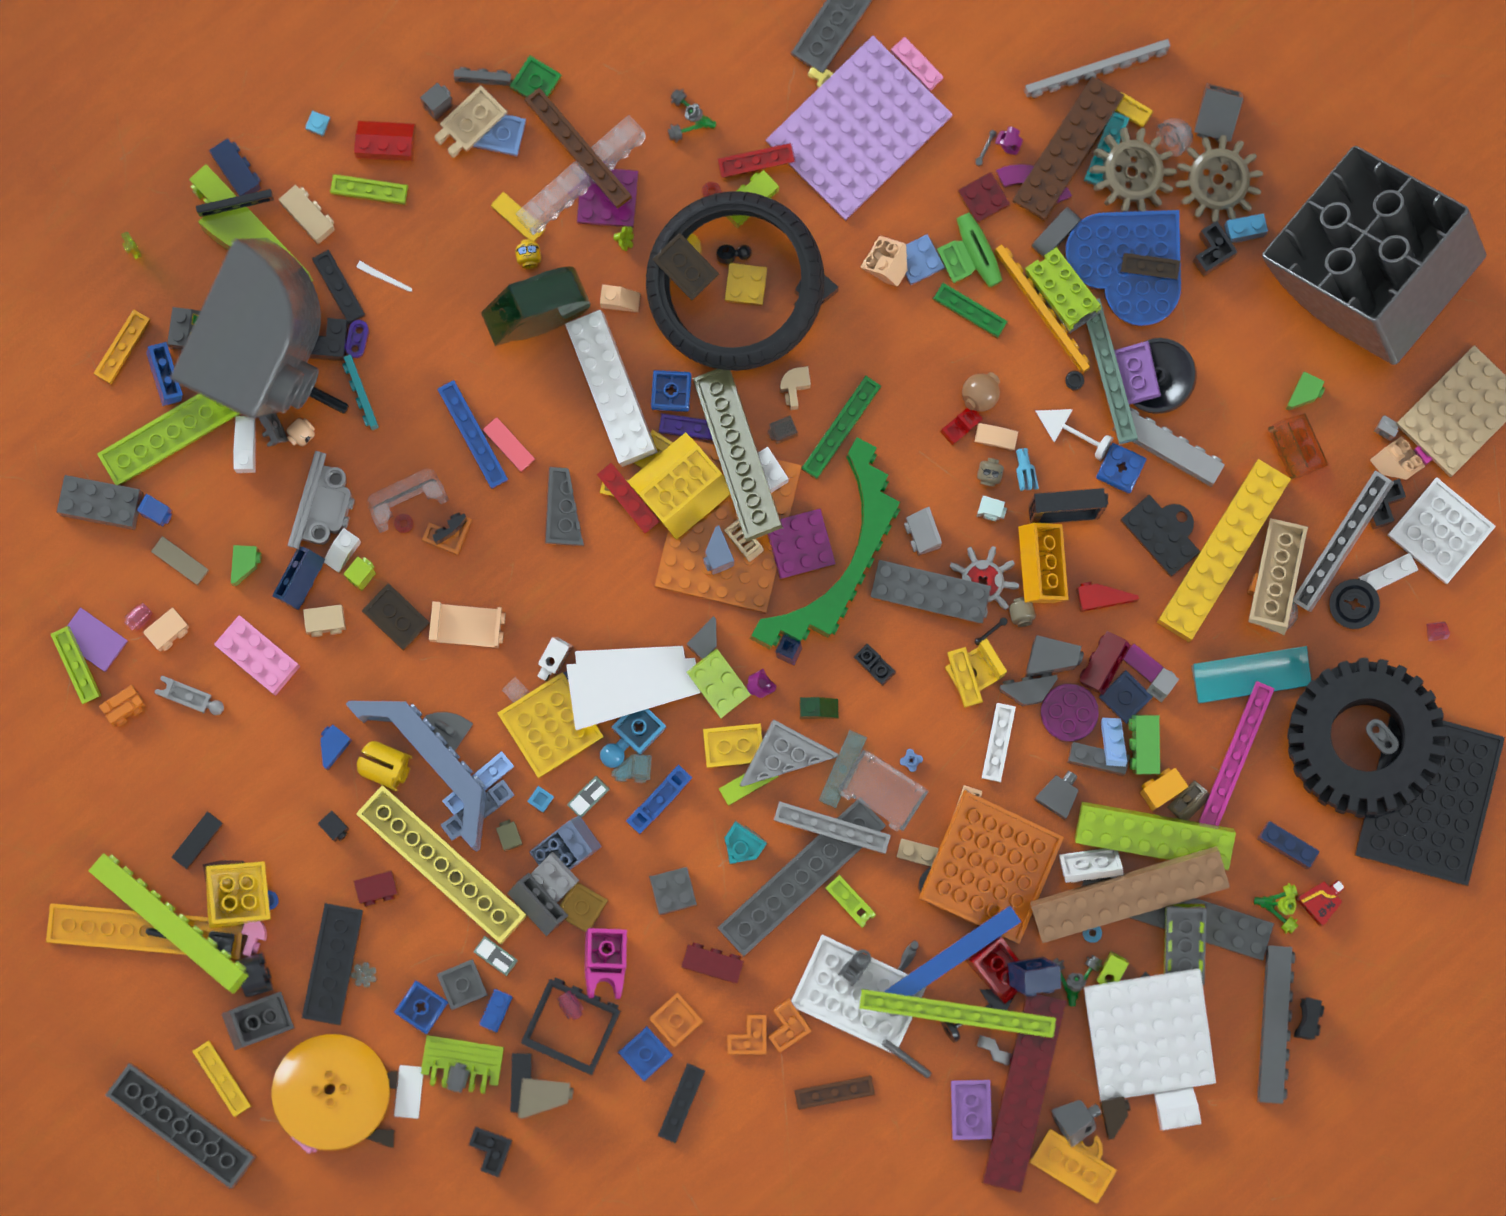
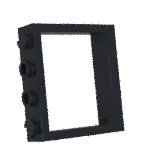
[1028,488,1108,524]
[521,977,621,1075]

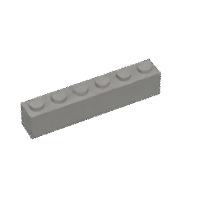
[1112,408,1225,487]

